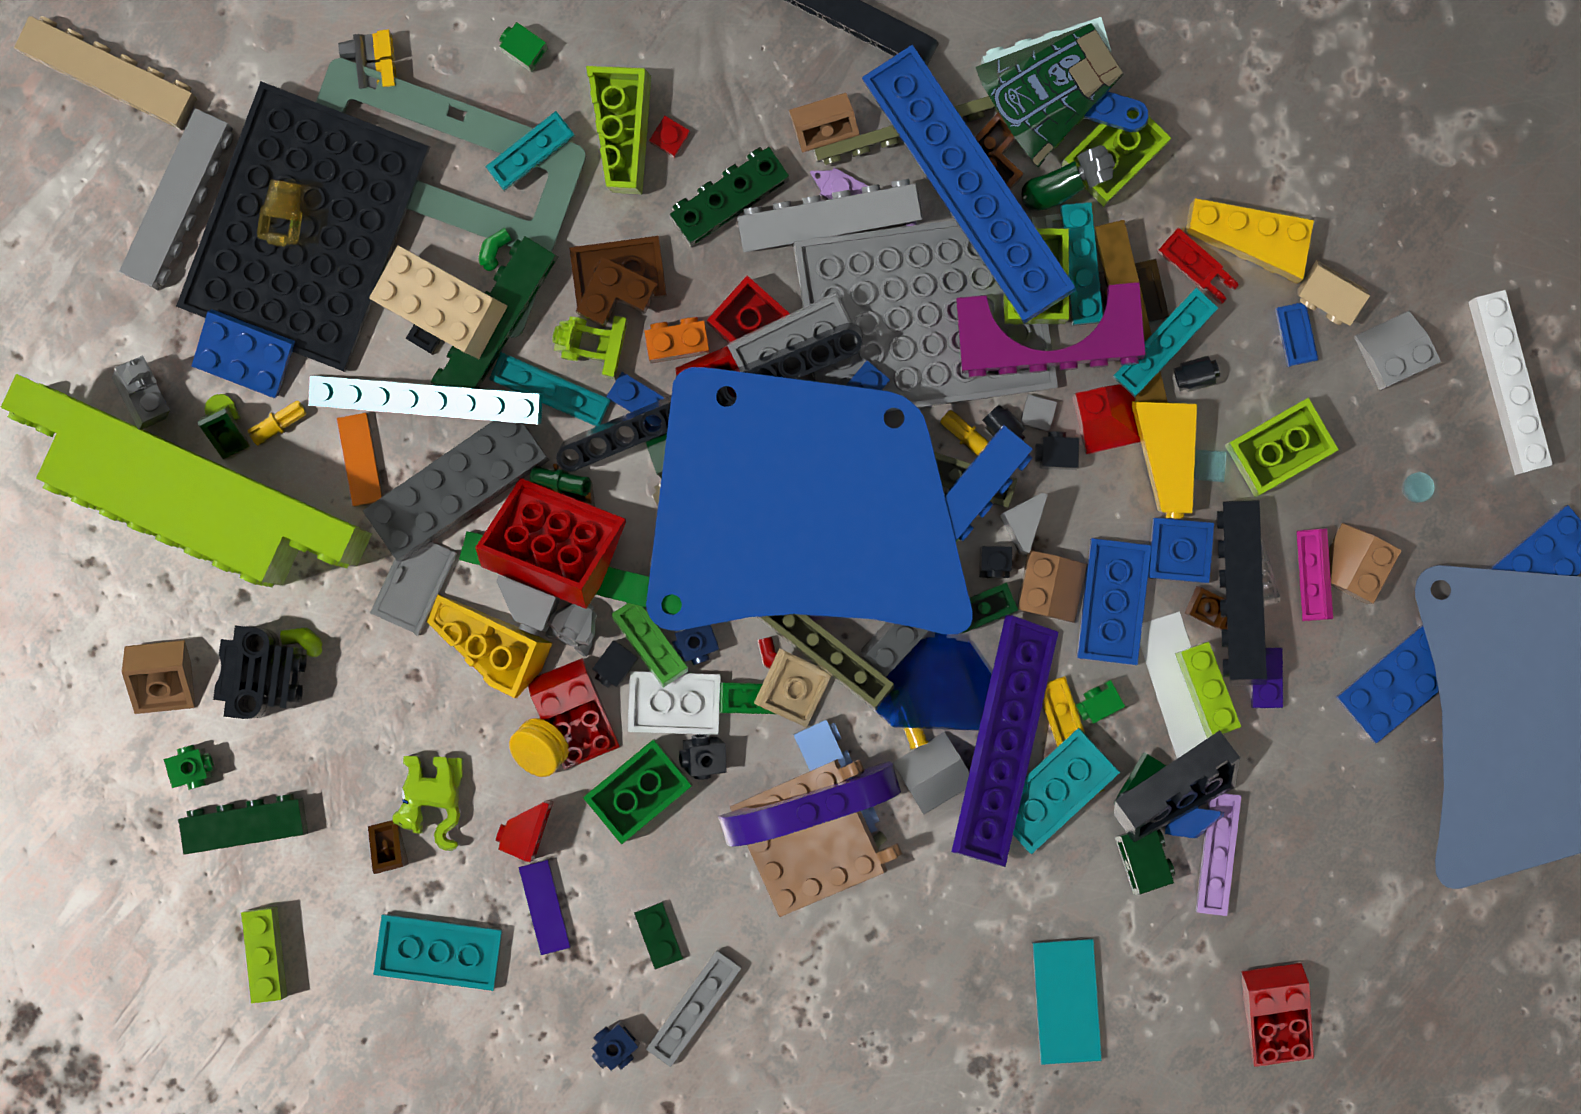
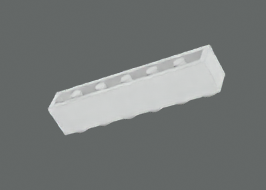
[1468,290,1553,475]

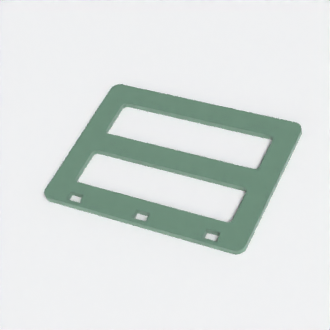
[316,58,586,338]

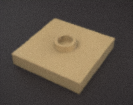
[754,648,831,728]

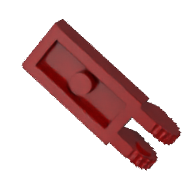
[1157,228,1239,304]

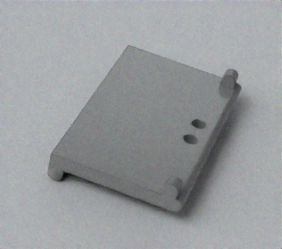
[370,542,457,636]

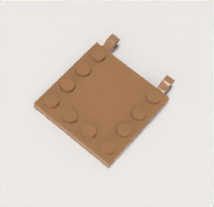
[730,759,902,917]

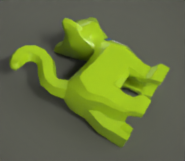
[392,756,463,851]

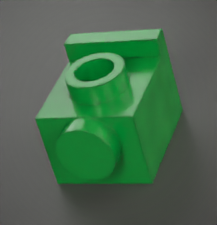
[1075,680,1125,724]

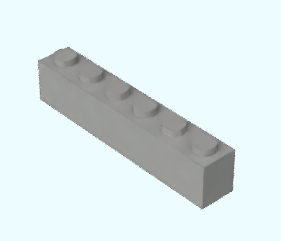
[119,108,234,290]
[737,179,923,252]

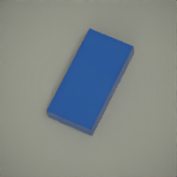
[1275,303,1318,367]

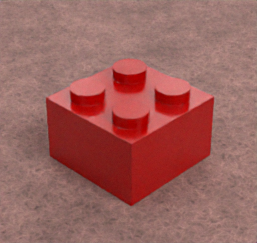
[707,275,790,343]

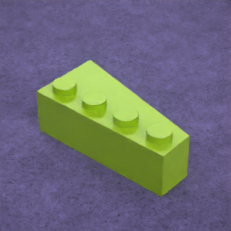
[586,66,651,195]

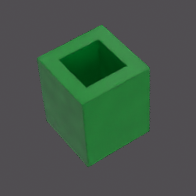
[499,22,548,72]

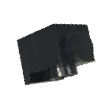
[979,546,1012,578]

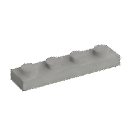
[646,950,742,1067]

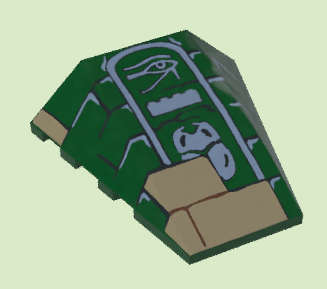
[975,23,1124,167]

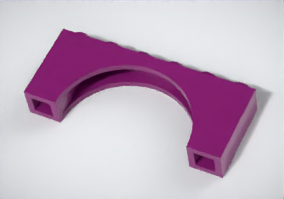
[956,282,1145,378]

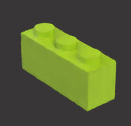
[1175,642,1241,738]
[241,906,287,1004]

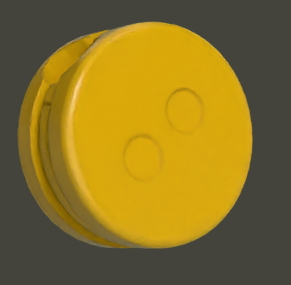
[509,718,569,777]

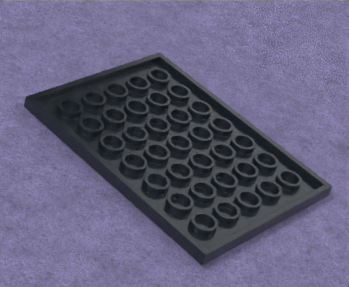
[176,81,431,372]

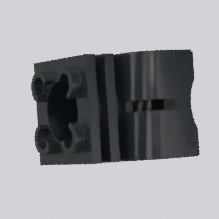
[213,625,307,719]

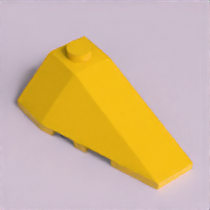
[427,594,553,698]

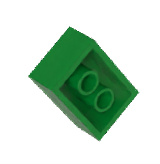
[583,739,693,845]

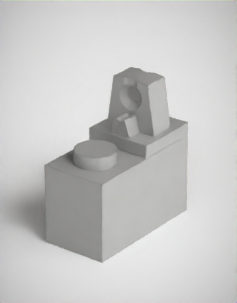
[112,355,170,430]

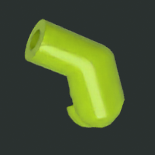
[280,627,323,657]

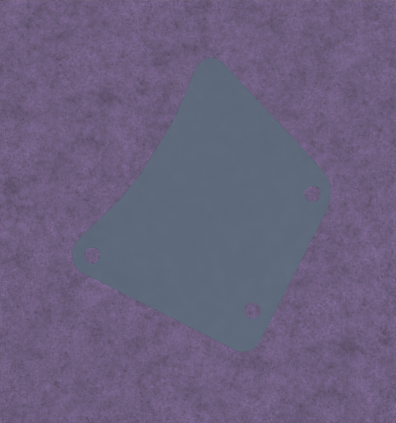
[1415,565,1581,889]

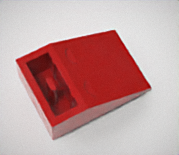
[528,658,620,770]
[1241,963,1314,1067]

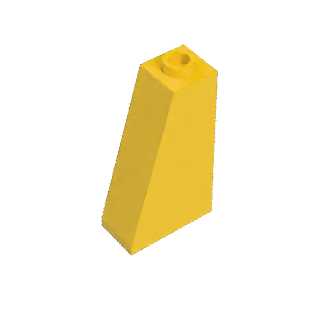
[1132,401,1197,519]

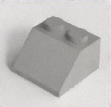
[1354,311,1441,391]
[497,575,560,635]

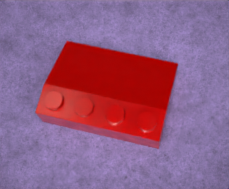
[475,478,626,609]

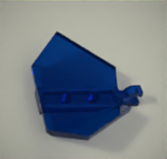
[863,632,992,731]

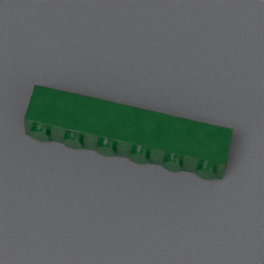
[431,236,559,388]

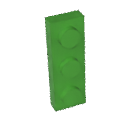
[612,603,688,688]

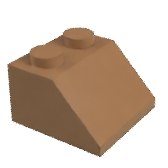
[1329,523,1402,605]
[1016,550,1087,623]
[121,640,195,714]

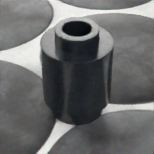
[1174,356,1220,392]
[982,404,1026,440]

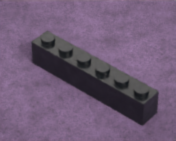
[1217,500,1267,686]

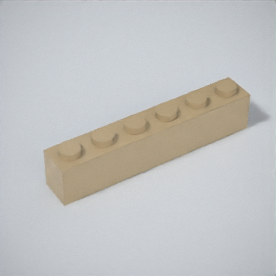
[14,16,197,130]

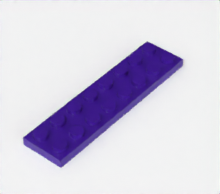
[951,615,1059,867]

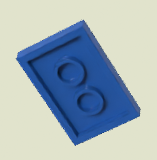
[191,309,295,398]

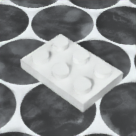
[628,671,721,735]

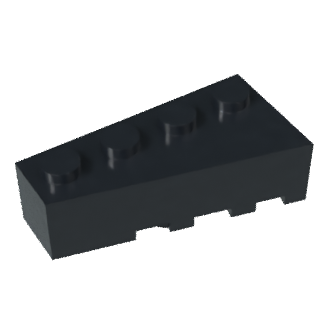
[1114,730,1240,842]

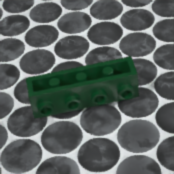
[670,147,789,247]

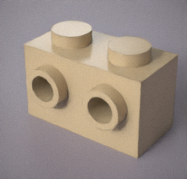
[1297,260,1370,326]

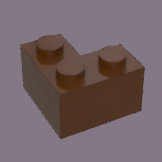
[975,112,1023,191]
[576,257,658,327]

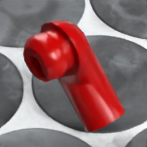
[758,637,777,669]

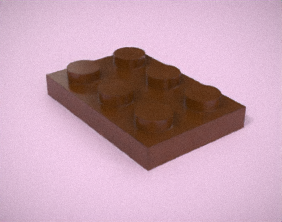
[569,236,667,307]

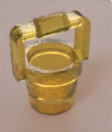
[257,180,302,247]

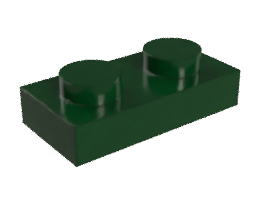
[634,901,683,969]

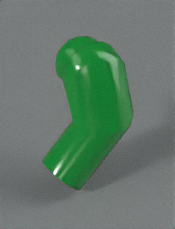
[478,227,512,271]

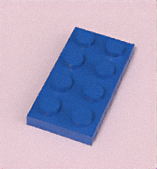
[1076,538,1152,665]

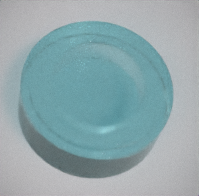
[1402,472,1434,503]

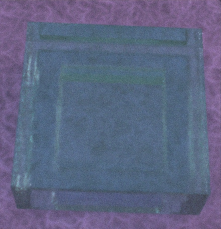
[1194,450,1226,482]

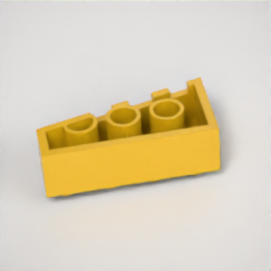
[1185,198,1314,284]

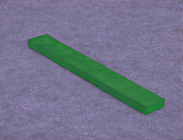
[459,531,682,615]

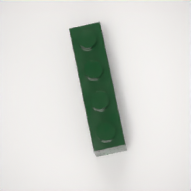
[178,793,308,855]

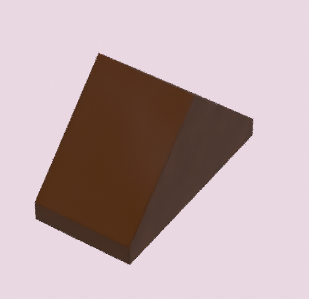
[368,820,409,874]

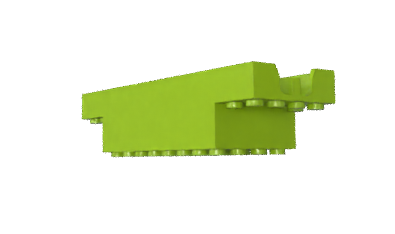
[0,374,372,588]

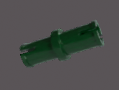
[530,466,592,496]

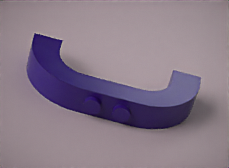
[718,761,901,847]

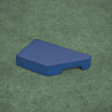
[1165,808,1224,838]

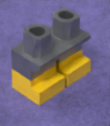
[338,29,397,90]

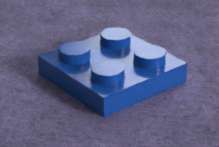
[1148,518,1214,583]

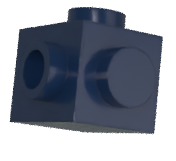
[672,625,720,666]

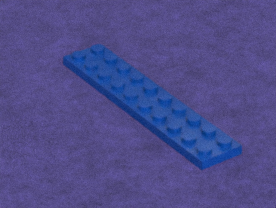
[862,45,1076,324]
[1336,505,1581,743]

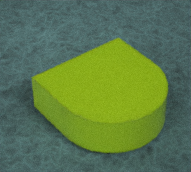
[205,394,241,421]

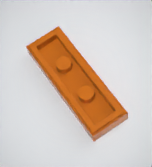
[337,413,383,507]

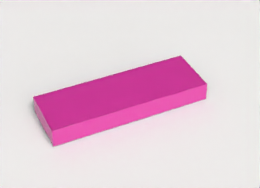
[1296,529,1333,621]

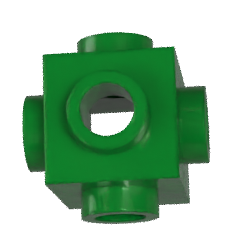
[164,744,215,790]

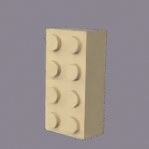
[369,246,508,359]

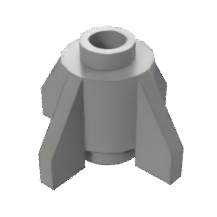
[545,603,597,657]

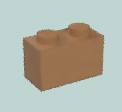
[789,93,860,153]

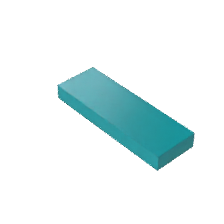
[485,111,575,191]

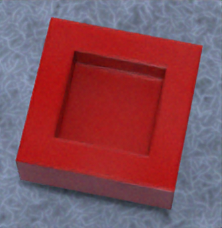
[649,115,690,158]

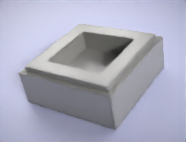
[1020,394,1057,432]

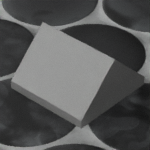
[1000,493,1048,555]
[893,732,969,814]

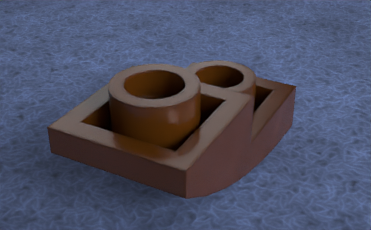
[1184,586,1227,630]

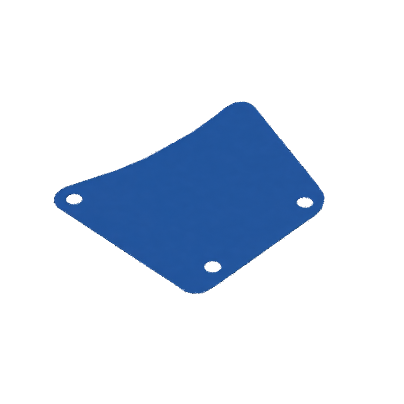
[646,367,972,634]

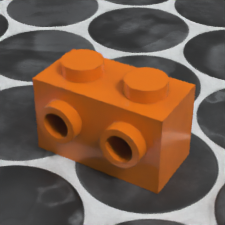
[644,317,710,364]

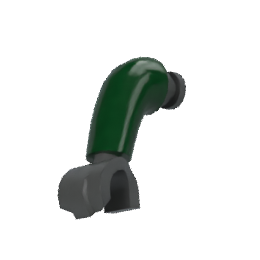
[1021,145,1115,211]

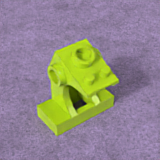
[552,315,628,380]

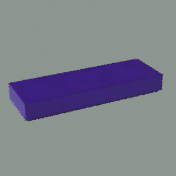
[518,859,571,955]

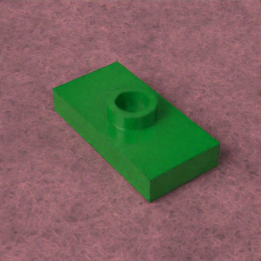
[719,683,775,714]

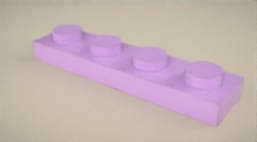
[1196,793,1241,916]

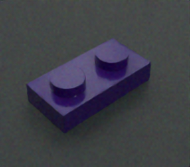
[1251,648,1283,708]

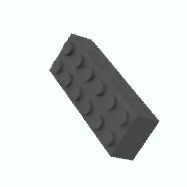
[362,421,550,562]

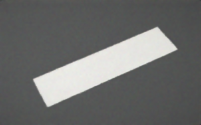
[1140,611,1207,759]

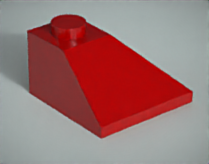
[1072,384,1141,455]
[495,800,554,862]

